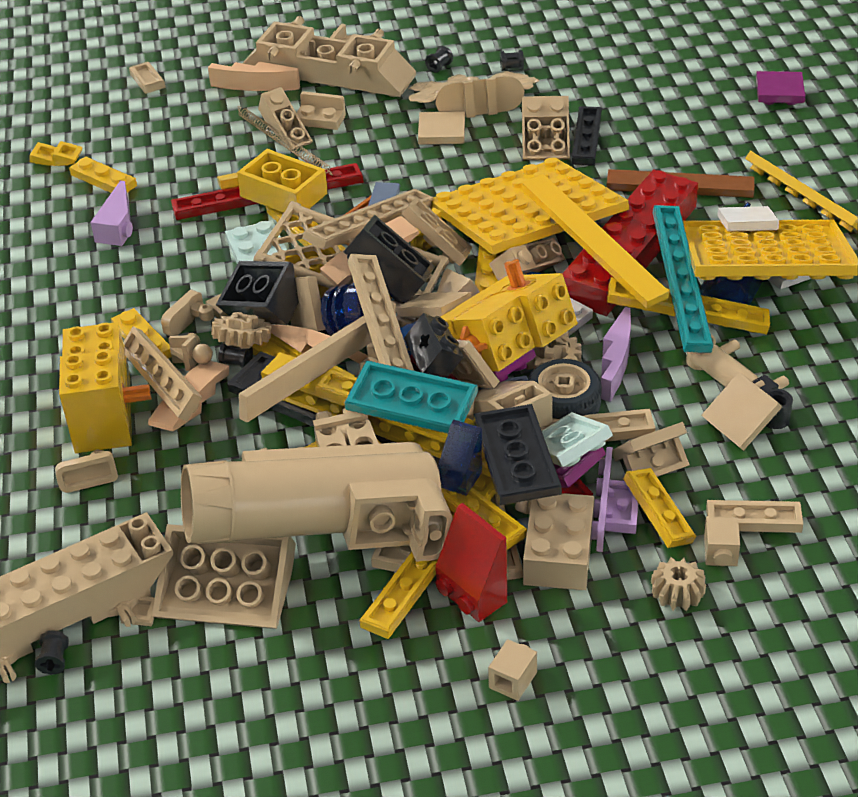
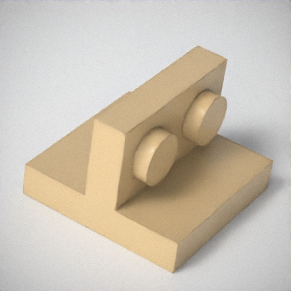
[612,422,690,477]

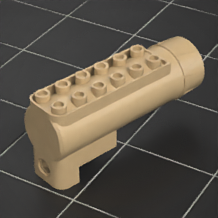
[181,442,453,562]

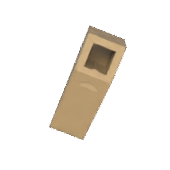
[258,87,313,149]
[489,237,566,281]

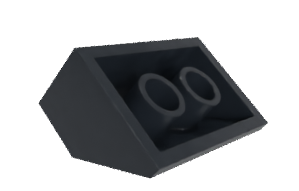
[344,215,435,304]
[216,261,299,325]

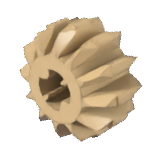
[651,557,706,611]

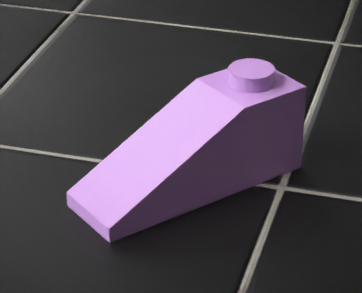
[90,181,133,246]

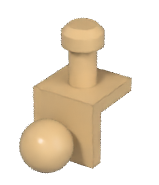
[168,333,213,371]

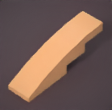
[208,62,300,91]
[320,216,419,290]
[270,324,368,364]
[148,361,229,432]

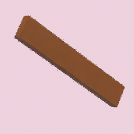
[606,169,754,198]

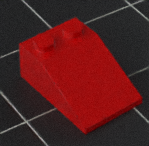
[436,503,507,622]

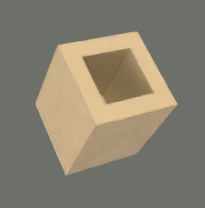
[704,516,740,566]
[488,639,537,701]

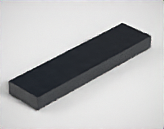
[572,106,602,166]

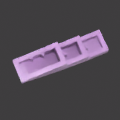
[601,307,631,402]

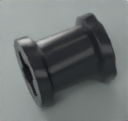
[425,46,453,73]
[500,50,524,71]
[218,342,253,368]
[35,630,69,675]

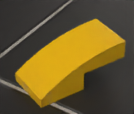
[29,141,83,166]

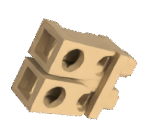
[313,409,379,447]

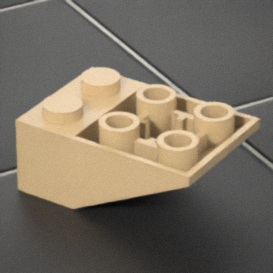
[522,96,570,160]
[473,381,552,428]

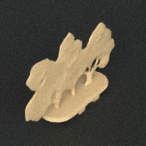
[409,71,539,118]

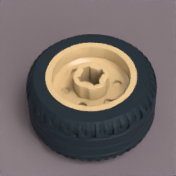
[528,359,602,419]

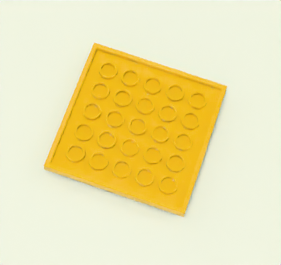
[429,158,629,255]
[683,219,858,280]

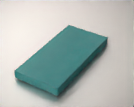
[344,360,478,436]

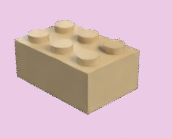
[523,494,595,590]

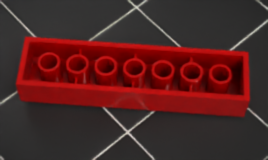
[562,169,698,317]

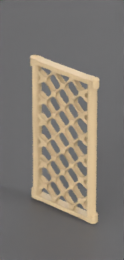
[253,201,449,321]

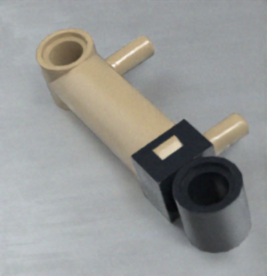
[686,335,793,429]

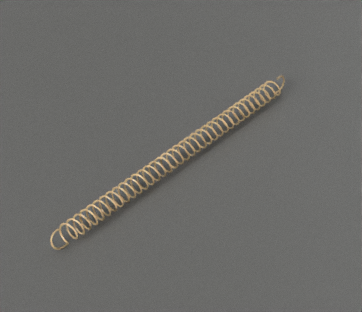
[238,106,333,175]

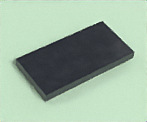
[473,404,562,505]

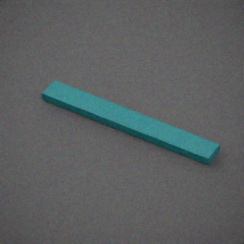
[652,205,713,353]

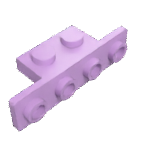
[591,447,638,552]

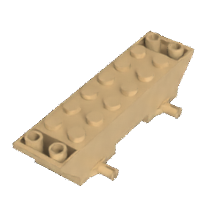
[242,16,416,97]
[0,512,173,683]

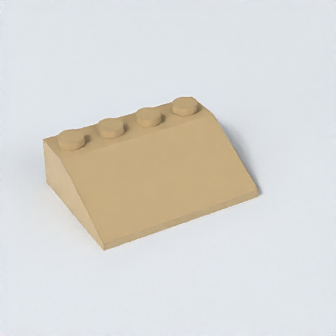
[152,524,296,629]

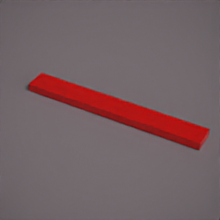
[171,163,363,220]

